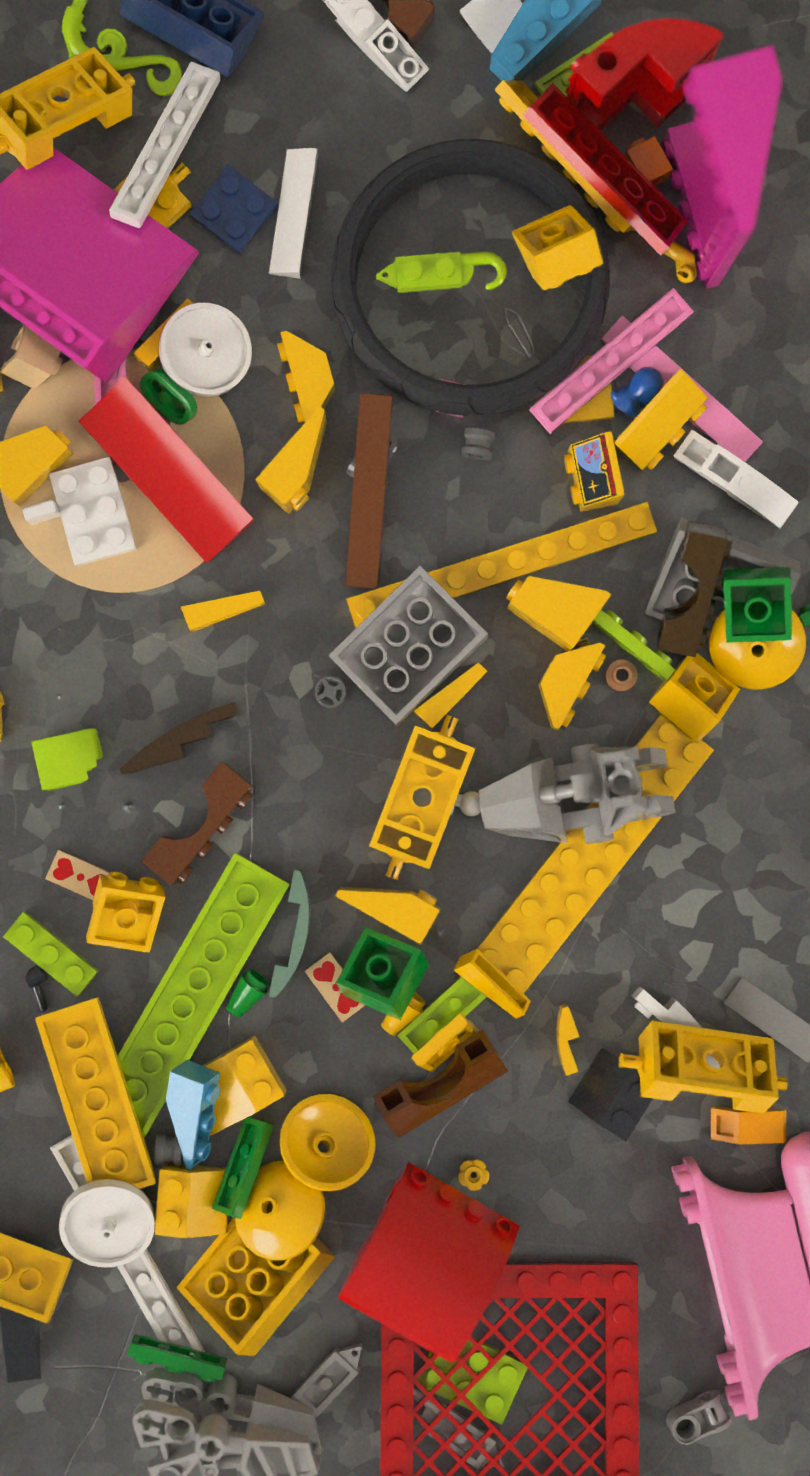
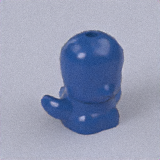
[610,367,663,419]

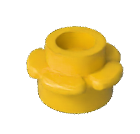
[458,1159,489,1191]

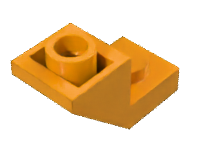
[711,1106,786,1144]

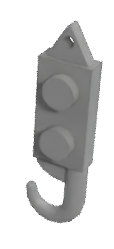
[290,1343,362,1418]
[413,1386,504,1469]

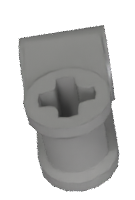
[666,1390,732,1445]

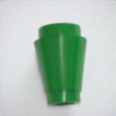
[226,969,270,1018]

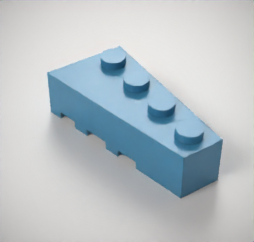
[490,0,602,81]

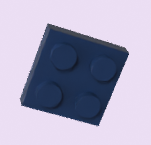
[189,164,278,255]

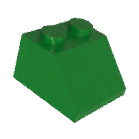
[724,567,792,643]

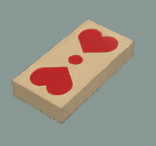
[45,849,110,900]
[304,951,365,1023]

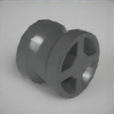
[461,428,495,460]
[314,676,347,709]
[155,1133,183,1166]

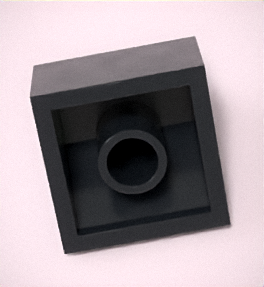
[568,1047,653,1142]

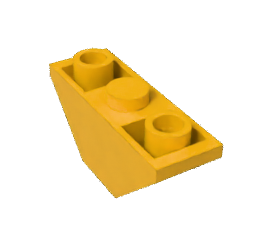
[277,331,335,423]
[539,642,606,731]

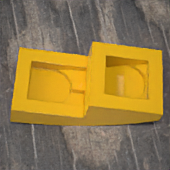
[556,1003,579,1076]

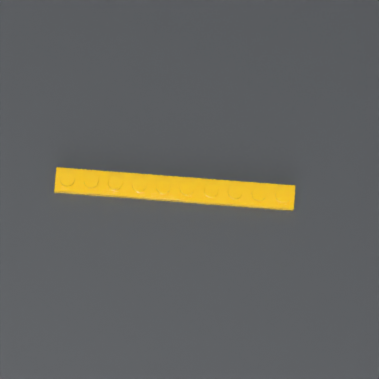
[346,502,657,628]

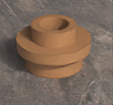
[605,659,638,691]

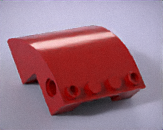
[565,18,724,131]
[338,1162,520,1364]

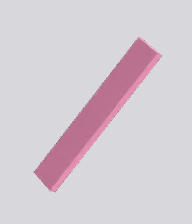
[530,288,694,434]
[600,316,763,462]

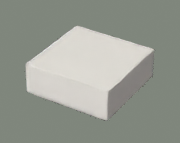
[22,500,60,525]

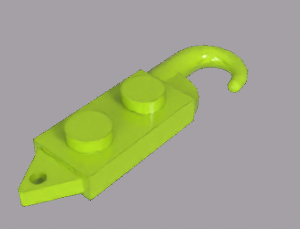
[376,251,507,293]

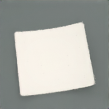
[460,0,523,53]

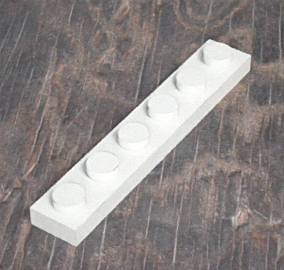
[109,62,220,229]

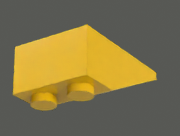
[256,406,327,514]
[335,887,440,944]
[202,1035,287,1136]

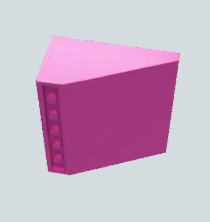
[661,46,782,289]
[0,147,199,384]

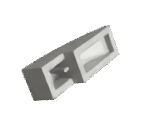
[723,977,810,1063]

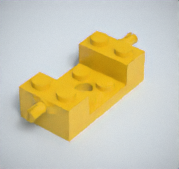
[0,46,135,170]
[369,715,475,880]
[619,1021,788,1114]

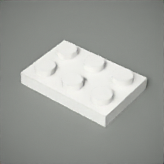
[49,457,137,567]

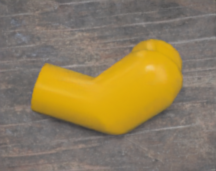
[664,241,697,283]

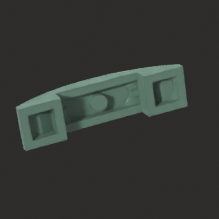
[269,869,311,998]

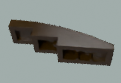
[120,702,241,775]

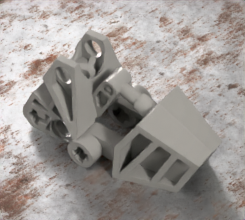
[479,744,676,844]
[133,1368,321,1476]

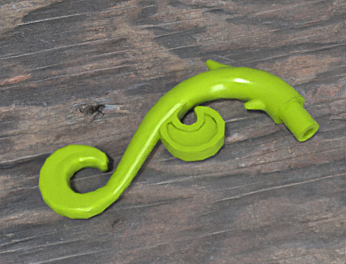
[62,0,183,97]

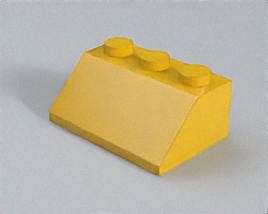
[614,369,708,471]

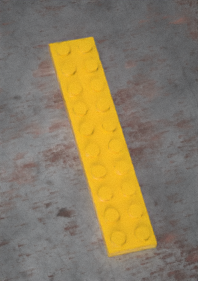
[477,714,714,1000]

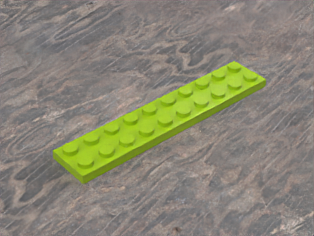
[118,852,290,1139]

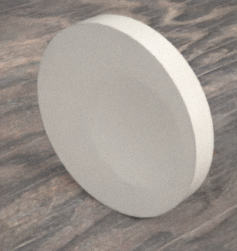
[159,303,252,397]
[59,1179,155,1267]

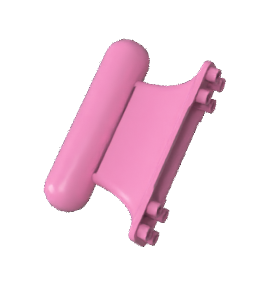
[672,1131,810,1420]

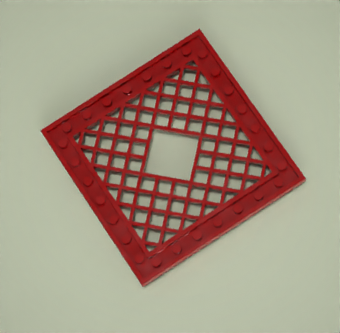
[380,1263,639,1476]

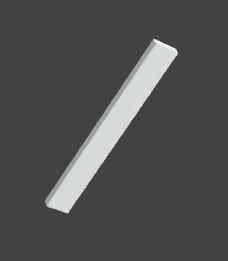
[50,1135,205,1352]

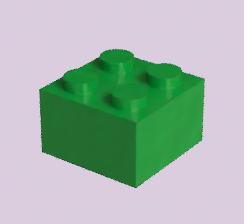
[336,927,429,1020]

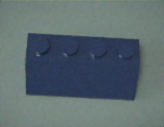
[119,0,265,77]

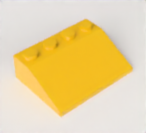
[176,1202,336,1357]

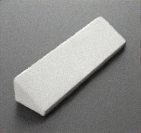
[269,148,318,279]

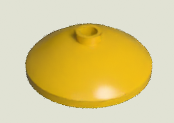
[709,609,806,690]
[280,1094,375,1191]
[235,1161,325,1260]

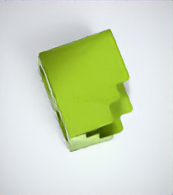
[31,728,103,791]

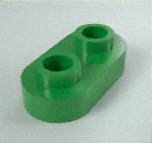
[140,369,197,425]

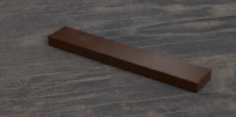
[346,393,393,589]

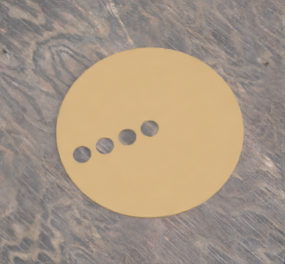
[0,349,245,593]

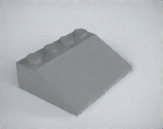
[644,518,801,654]
[328,566,488,727]

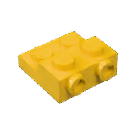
[86,872,165,953]

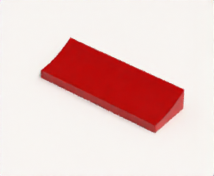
[522,83,688,255]
[78,375,254,564]

